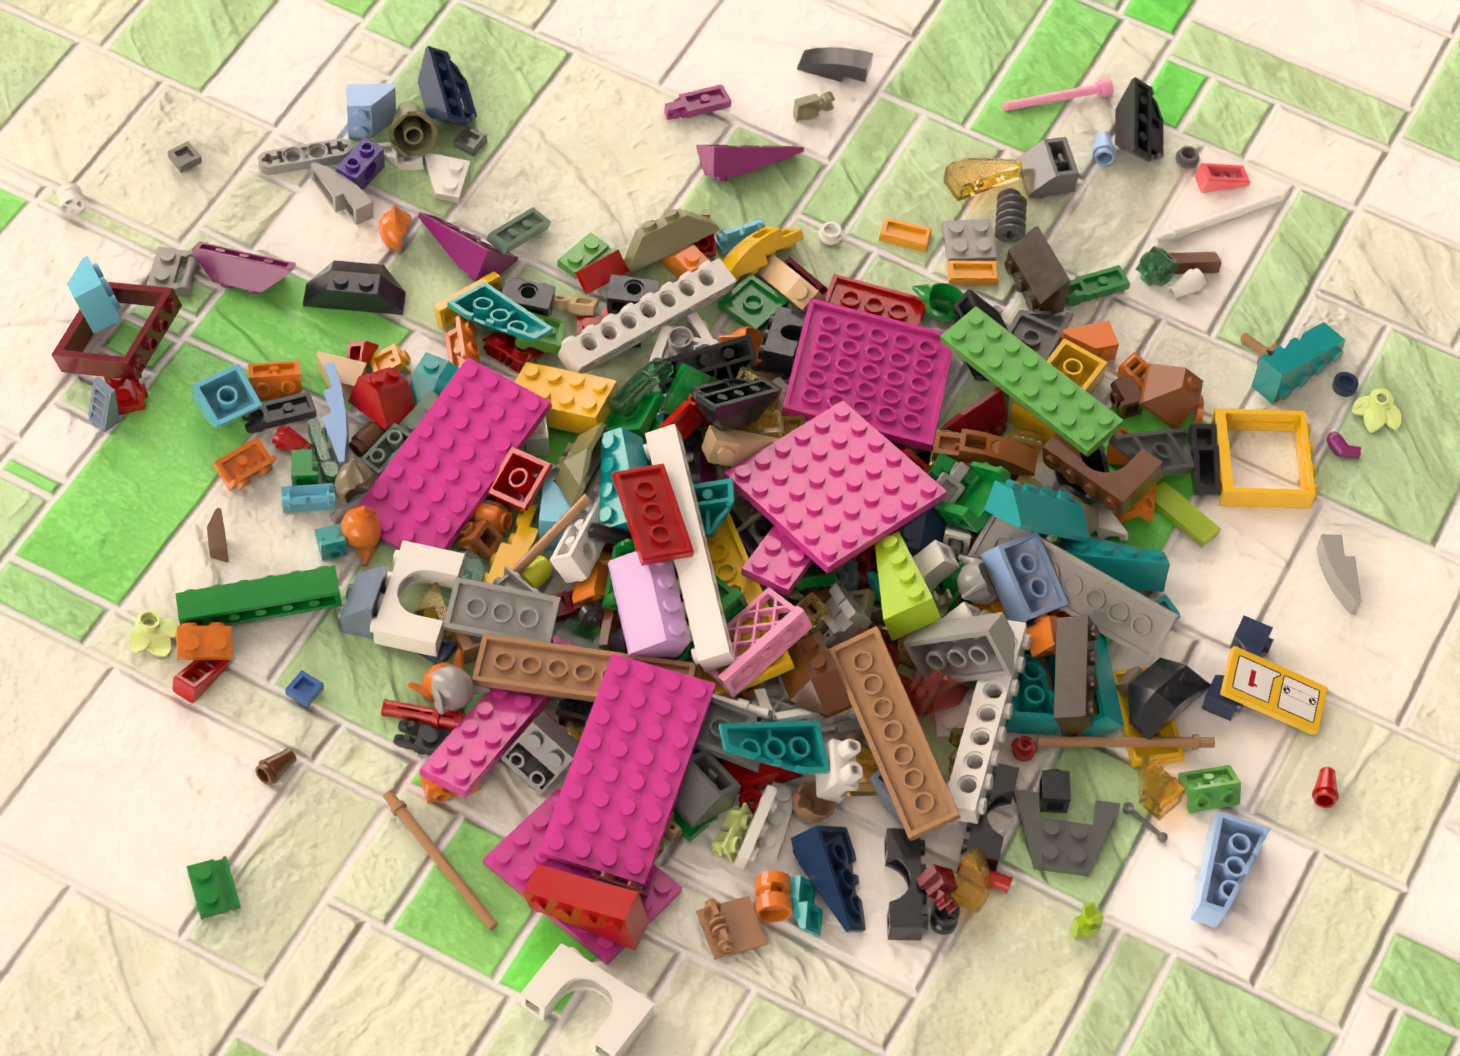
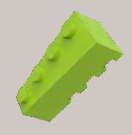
[875,531,941,641]

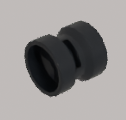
[930,900,960,935]

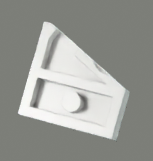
[424,153,470,204]

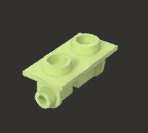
[711,802,753,863]

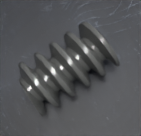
[994,188,1027,242]

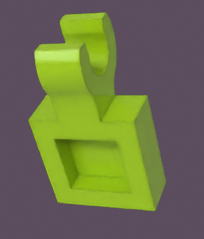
[1070,901,1104,940]

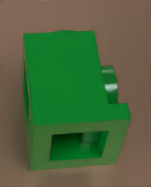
[291,449,319,486]

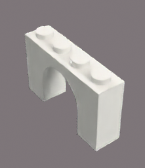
[913,540,981,622]
[370,541,466,657]
[521,943,655,1056]

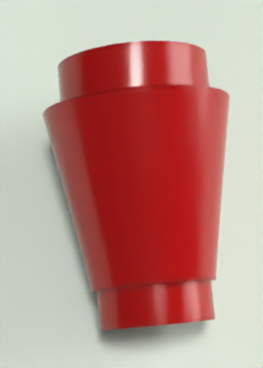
[272,425,312,453]
[1312,767,1339,808]

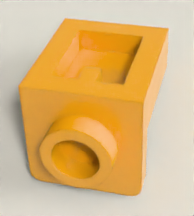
[370,343,412,376]

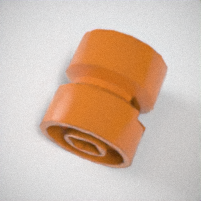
[755,871,792,922]

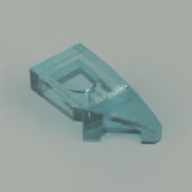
[836,557,859,591]

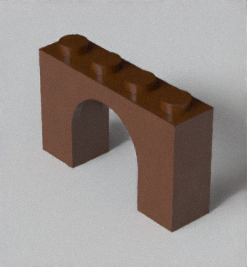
[1042,433,1163,516]

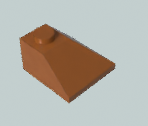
[1139,364,1203,429]

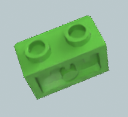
[1178,765,1241,813]

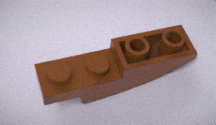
[932,429,1038,477]

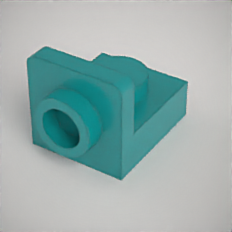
[314,524,348,560]

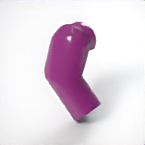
[1327,431,1361,459]

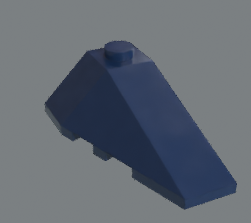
[790,826,866,932]

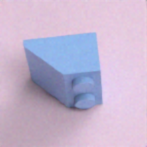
[346,83,396,139]

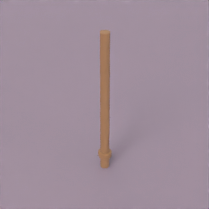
[1037,734,1215,750]
[383,790,498,931]

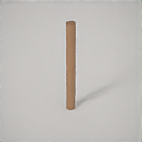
[511,493,592,574]

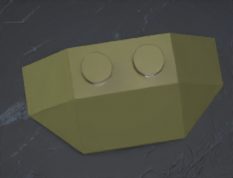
[624,208,720,273]
[555,423,610,507]

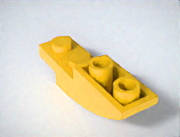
[722,226,804,281]
[482,505,539,584]

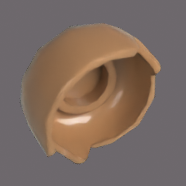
[792,782,836,823]

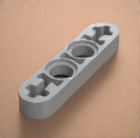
[258,138,352,175]

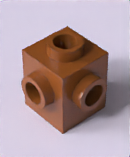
[455,520,504,560]

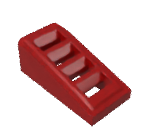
[172,660,229,703]

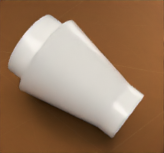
[1168,268,1206,299]

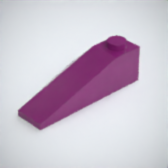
[696,145,804,181]

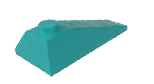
[447,282,553,342]

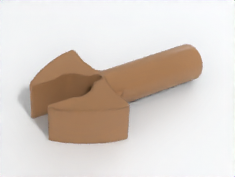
[1240,333,1278,365]

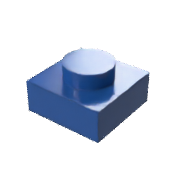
[285,670,324,708]

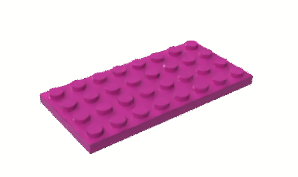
[356,357,552,550]
[539,653,716,888]

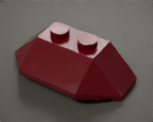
[932,387,1009,448]

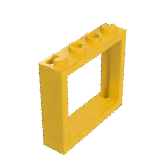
[1211,408,1318,509]

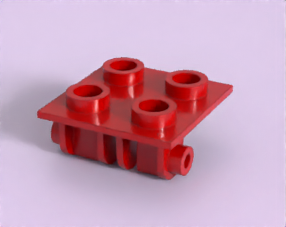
[482,331,544,374]

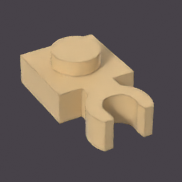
[552,295,599,316]

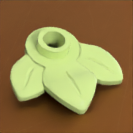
[1352,388,1402,433]
[129,610,179,657]

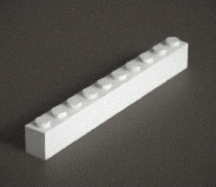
[643,424,736,672]

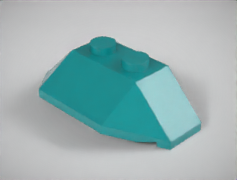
[693,478,735,537]

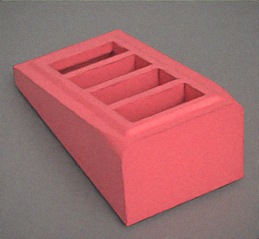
[1195,163,1250,192]

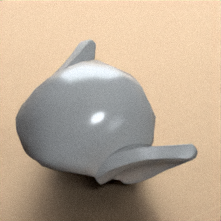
[957,554,997,605]
[431,665,491,715]

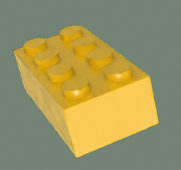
[1009,338,1107,443]
[515,362,621,434]

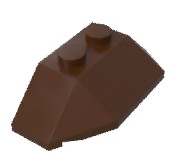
[780,630,853,718]

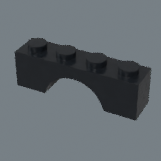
[960,763,1019,871]
[884,828,928,941]

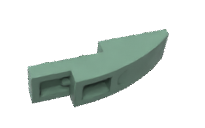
[360,390,438,476]

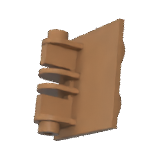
[696,896,768,960]

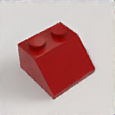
[348,367,415,430]
[487,447,553,513]

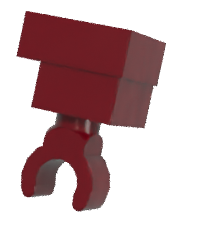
[916,864,958,914]

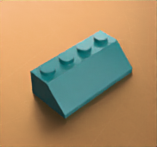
[984,479,1090,543]
[1046,632,1124,736]

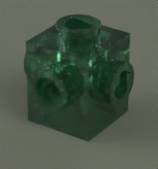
[1136,246,1180,287]

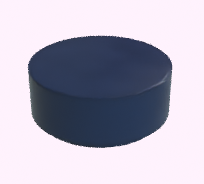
[1332,372,1359,397]

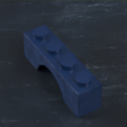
[1201,615,1274,721]

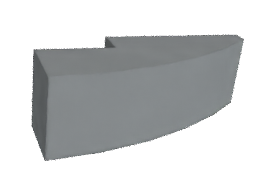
[311,162,374,225]
[1316,534,1361,614]

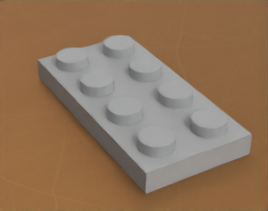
[443,577,561,643]

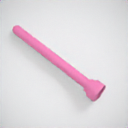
[1002,77,1113,111]

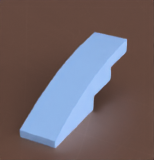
[322,361,349,467]

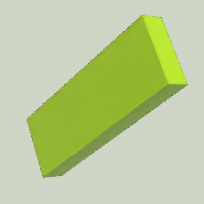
[1154,481,1221,547]

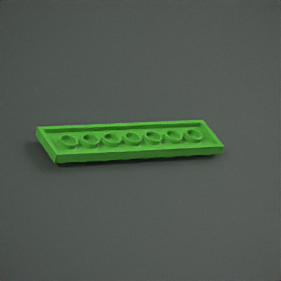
[940,307,1124,457]

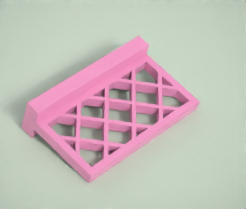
[690,587,813,698]

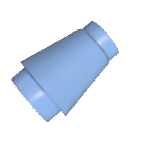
[1092,131,1116,166]

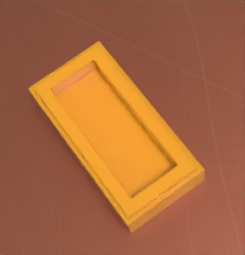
[879,217,932,252]
[947,261,998,286]

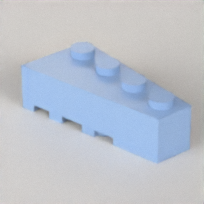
[1190,812,1271,928]

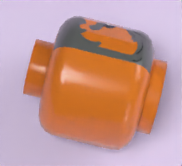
[472,500,513,535]

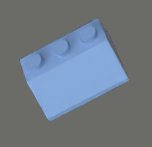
[981,532,1069,623]

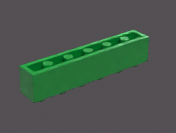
[175,565,342,626]

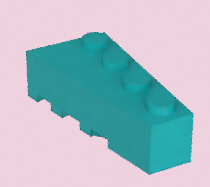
[599,427,648,532]

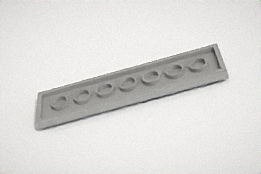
[967,515,1178,662]

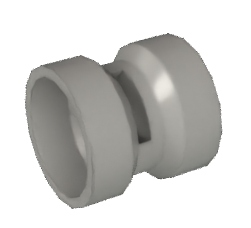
[668,326,694,357]

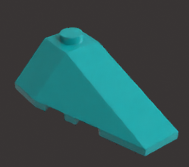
[410,352,460,406]
[718,721,830,775]

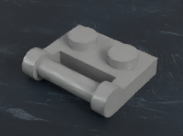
[147,246,199,297]

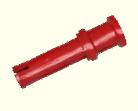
[381,698,466,730]

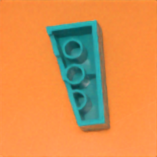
[1252,322,1346,405]
[1056,537,1170,592]
[999,627,1060,735]

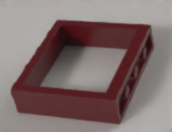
[51,282,182,380]

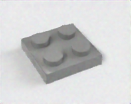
[941,219,997,262]

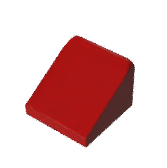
[347,341,379,364]

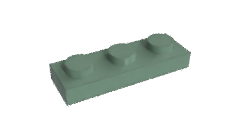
[486,207,551,255]

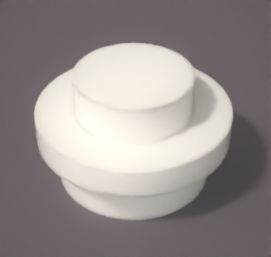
[818,222,843,245]

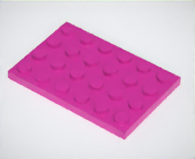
[483,788,682,966]

